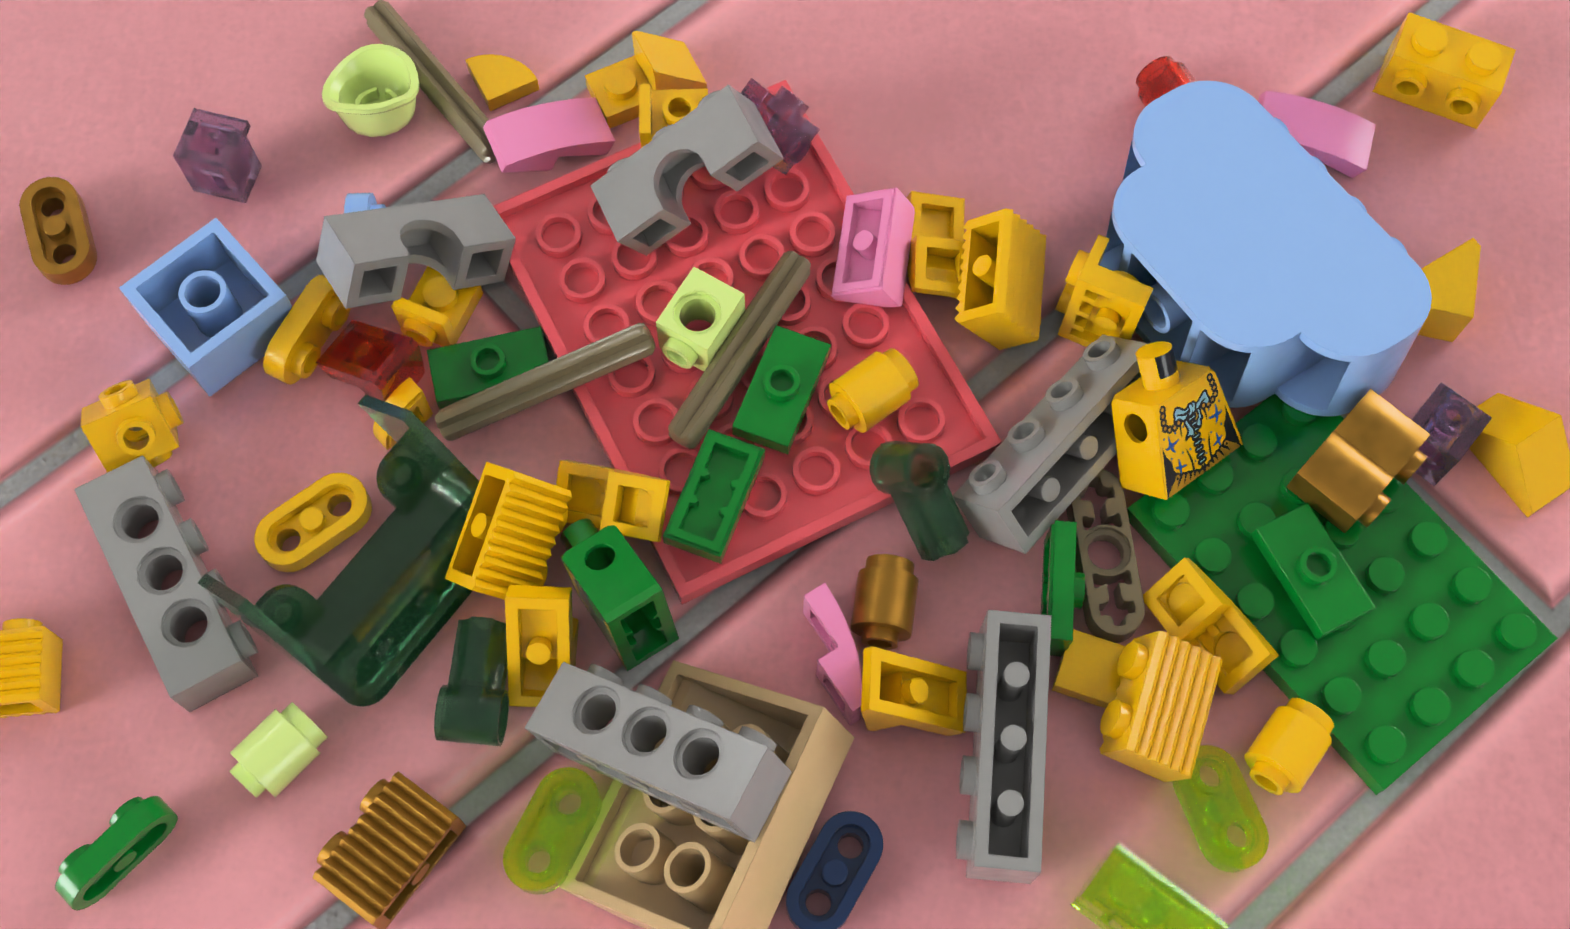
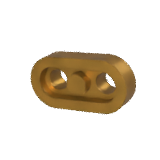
[19,177,97,285]

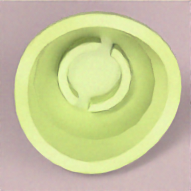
[322,44,419,137]

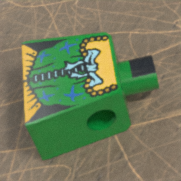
[560,519,679,672]

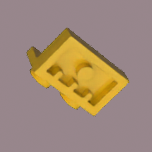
[1055,234,1154,347]

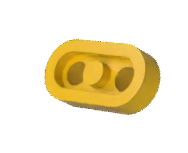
[263,275,351,385]
[254,473,372,572]

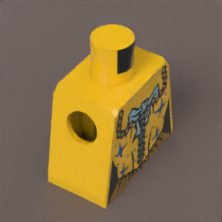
[1111,341,1243,500]

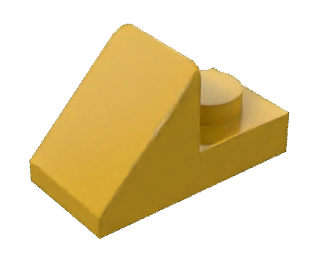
[585,31,707,129]
[505,585,579,707]
[861,646,967,736]

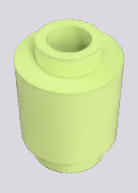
[229,702,328,798]

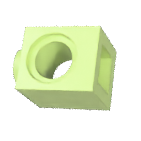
[656,267,745,372]

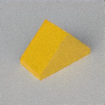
[1418,237,1481,342]
[1450,393,1570,518]

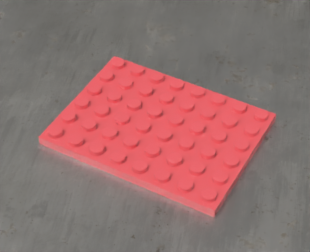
[493,80,1002,605]

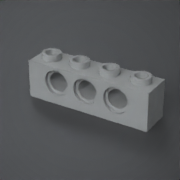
[74,455,258,712]
[525,662,792,843]

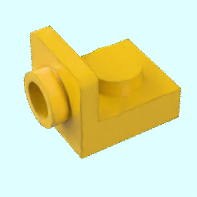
[391,266,483,347]

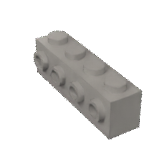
[952,334,1149,554]
[956,610,1052,884]

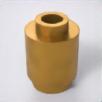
[850,554,919,650]

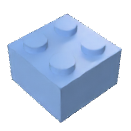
[119,218,292,397]

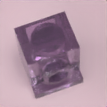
[173,108,262,203]

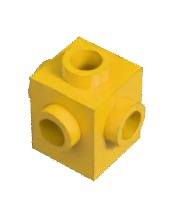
[81,378,184,473]

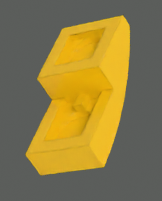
[906,191,965,298]
[556,460,670,542]
[1143,557,1279,695]

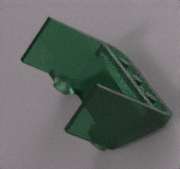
[198,394,479,707]

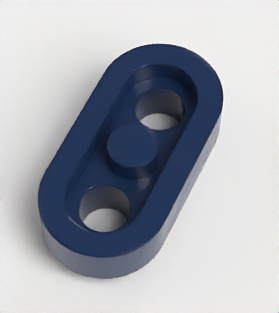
[786,811,883,929]

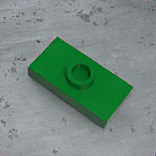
[732,325,831,454]
[427,326,549,409]
[663,429,765,564]
[1250,503,1376,640]
[1041,520,1085,657]

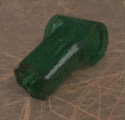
[870,441,970,561]
[434,616,509,746]

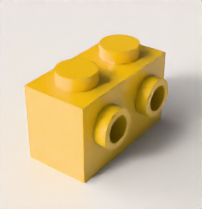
[1372,12,1516,129]

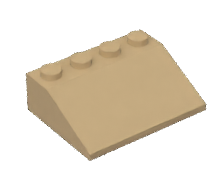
[560,660,855,929]

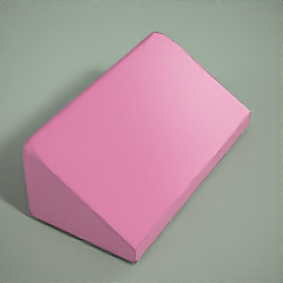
[831,187,915,308]

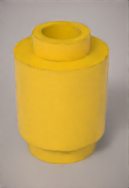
[827,348,919,433]
[1244,698,1334,795]

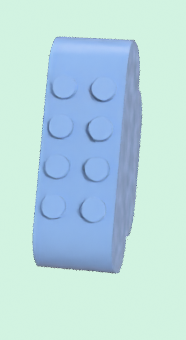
[1100,81,1432,416]

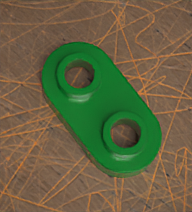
[55,796,178,911]

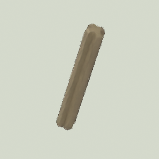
[364,0,496,164]
[668,251,811,449]
[435,323,656,441]

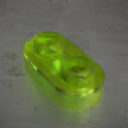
[1172,745,1269,873]
[503,767,602,895]

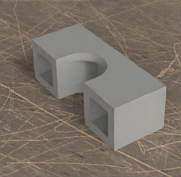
[590,85,784,256]
[316,194,516,309]

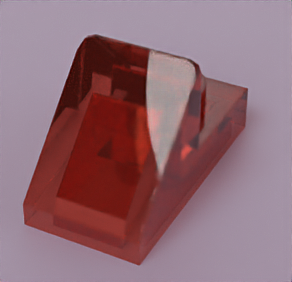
[315,319,425,408]

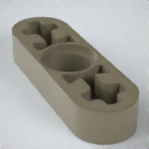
[1066,469,1145,643]

